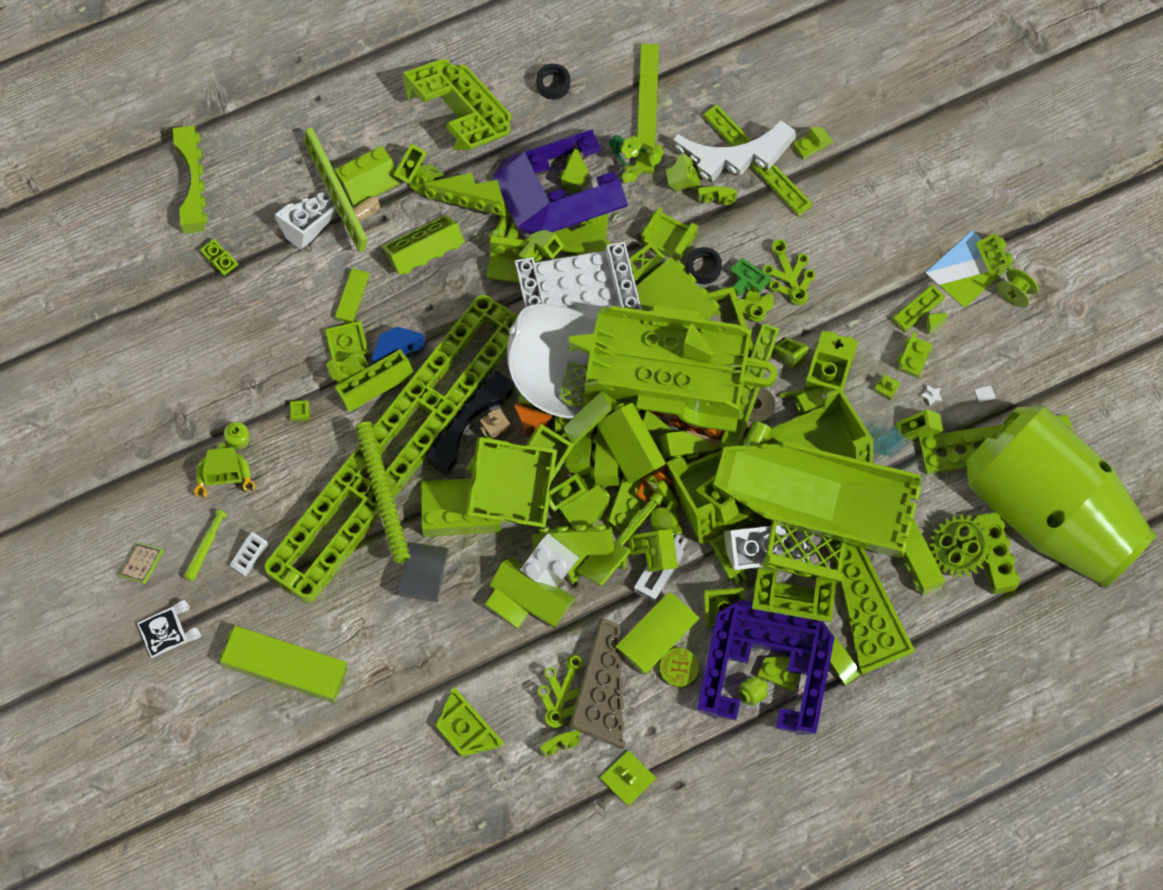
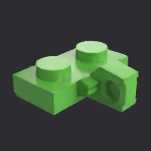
[730,258,771,296]

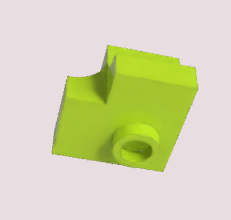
[666,153,701,191]

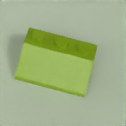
[334,145,401,207]

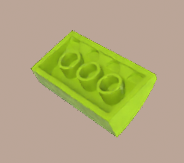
[615,591,700,675]

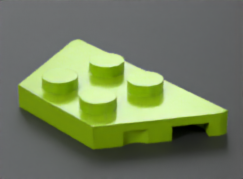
[436,687,505,757]

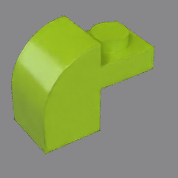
[518,230,564,263]
[326,353,370,384]

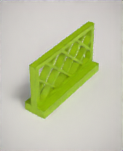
[762,521,846,584]

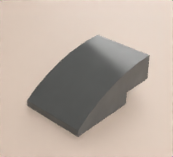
[398,542,449,602]

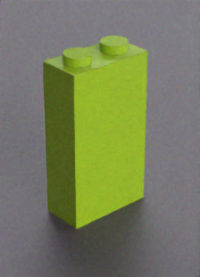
[597,403,666,484]

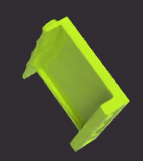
[636,257,721,320]

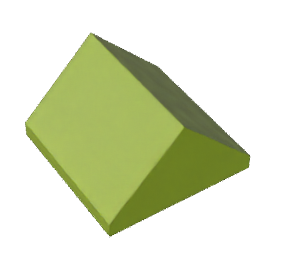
[703,588,744,627]

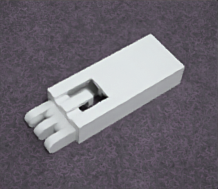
[634,532,688,603]

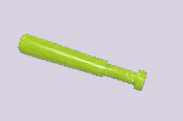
[184,509,227,582]

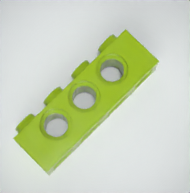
[975,512,1020,595]

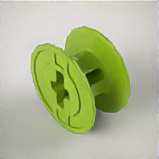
[997,268,1039,307]

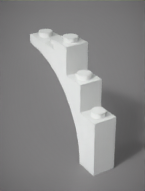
[673,121,796,182]

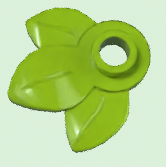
[738,288,774,322]

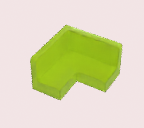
[628,529,678,572]

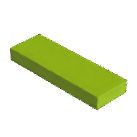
[335,268,370,323]
[892,284,946,333]

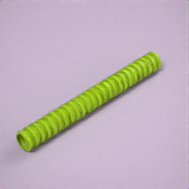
[355,422,410,563]

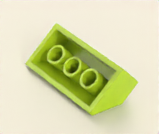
[381,215,465,275]

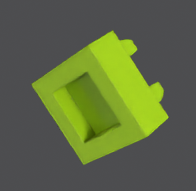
[874,374,901,401]

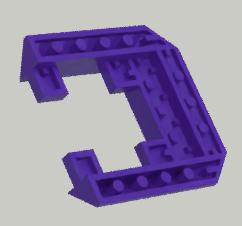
[493,129,628,234]
[697,599,835,735]

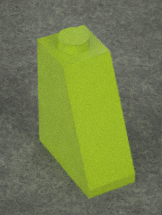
[560,485,610,529]

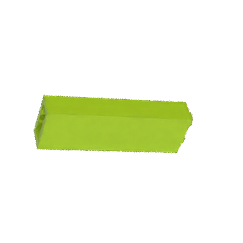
[219,626,348,704]

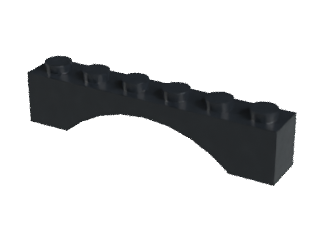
[427,371,515,476]

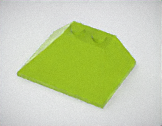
[752,567,836,623]

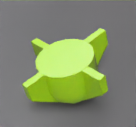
[651,500,682,535]

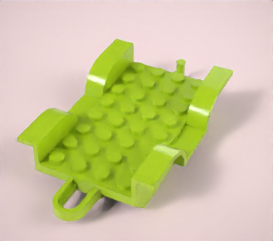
[568,305,777,433]

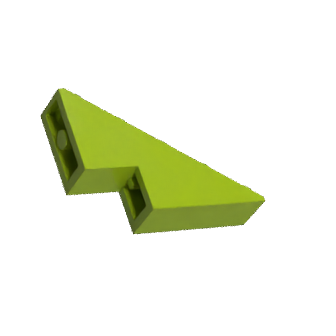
[424,173,506,216]

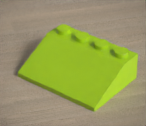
[422,478,501,537]

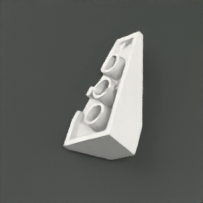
[275,190,338,249]

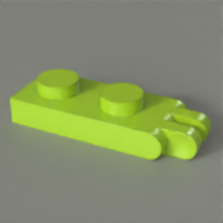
[709,534,748,585]

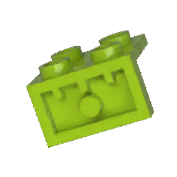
[486,236,528,283]

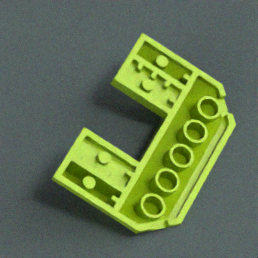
[402,59,512,150]

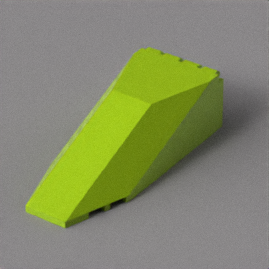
[714,442,922,558]

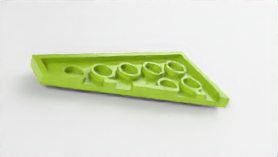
[607,410,682,534]

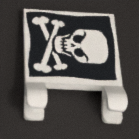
[137,600,201,658]

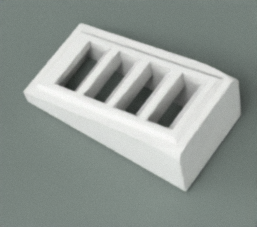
[230,532,269,577]

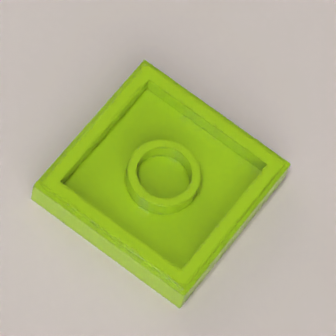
[324,321,370,362]

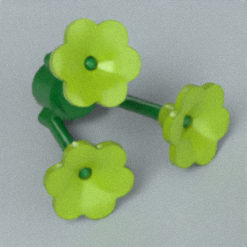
[609,135,664,183]

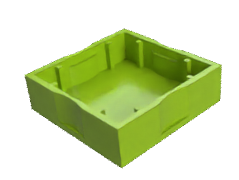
[465,437,557,528]

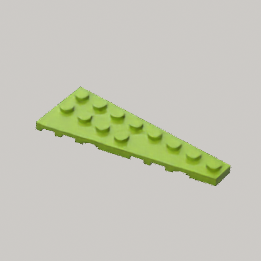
[832,539,915,675]

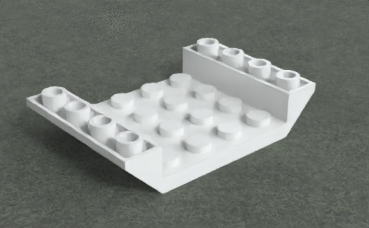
[515,242,642,320]

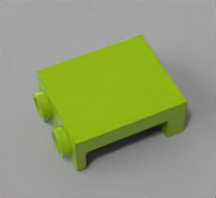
[640,207,698,262]

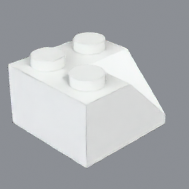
[520,534,579,587]

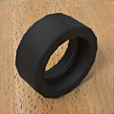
[536,63,570,100]
[686,247,722,284]

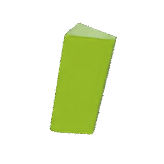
[564,391,612,445]

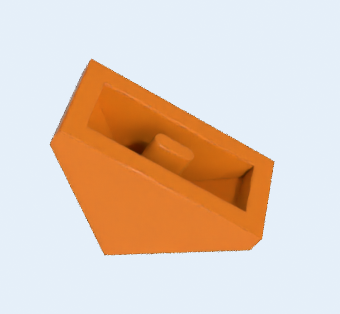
[515,403,552,436]

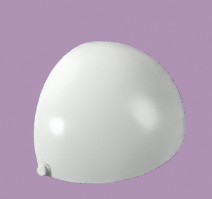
[507,304,596,419]

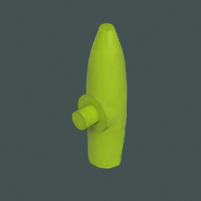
[779,390,808,401]

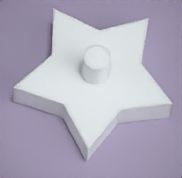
[920,385,943,407]

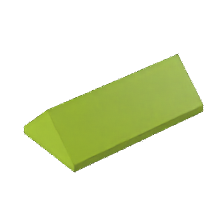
[489,557,576,628]

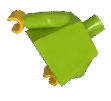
[194,443,255,497]

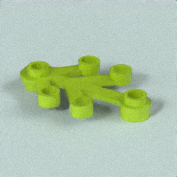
[763,239,815,305]
[537,655,583,728]

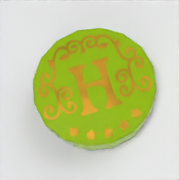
[660,648,699,688]

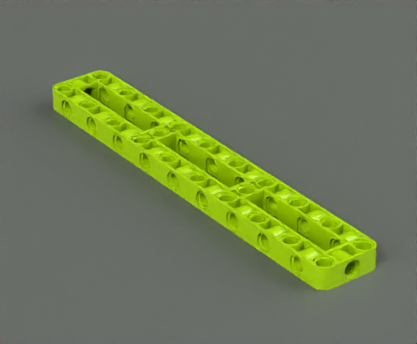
[265,295,518,603]

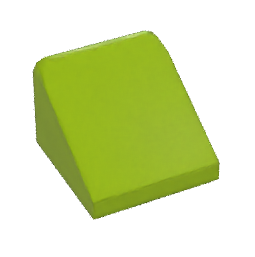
[926,313,948,334]

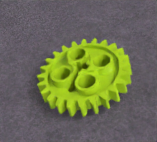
[929,514,994,578]

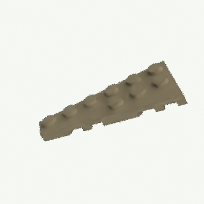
[569,618,625,749]

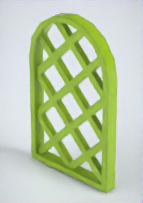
[561,362,588,407]

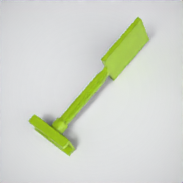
[577,475,679,586]

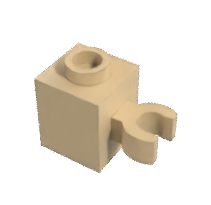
[479,408,510,440]

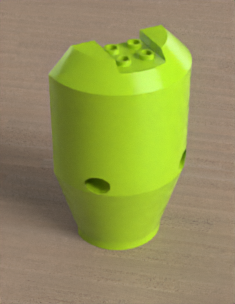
[966,406,1157,589]

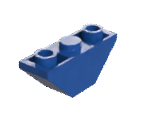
[372,327,425,364]

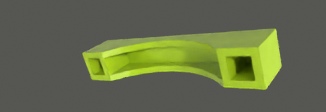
[173,126,208,234]

